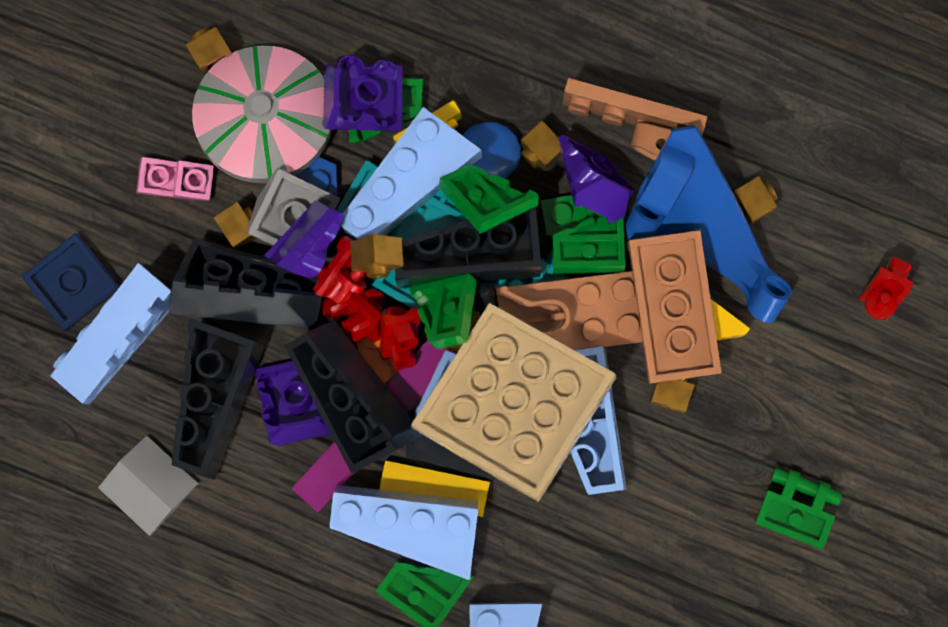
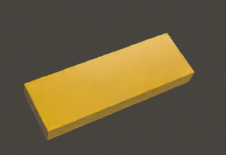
[379,461,490,517]

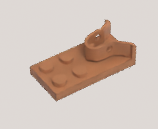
[562,78,707,161]
[626,230,722,384]
[495,271,642,350]

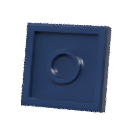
[21,232,120,332]

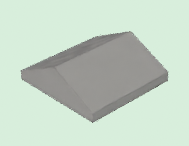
[246,168,341,245]
[98,436,199,536]

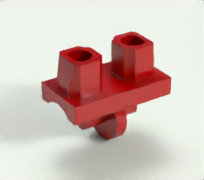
[312,236,367,306]
[859,257,914,320]
[322,288,385,343]
[379,306,420,370]

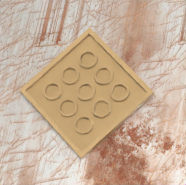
[411,303,616,502]

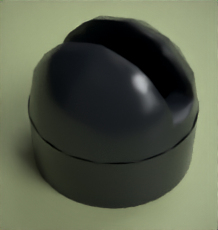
[473,281,495,313]

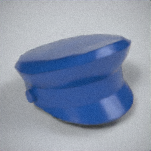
[463,122,521,179]

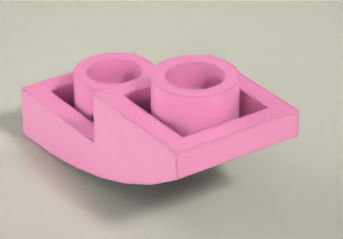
[136,157,214,201]

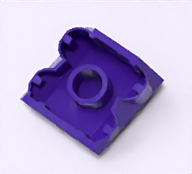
[322,55,402,131]
[558,134,635,224]
[264,200,344,279]
[256,361,331,447]

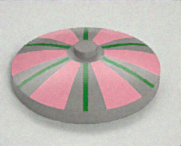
[192,46,332,183]

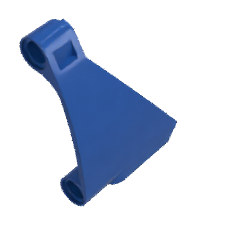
[624,125,792,323]

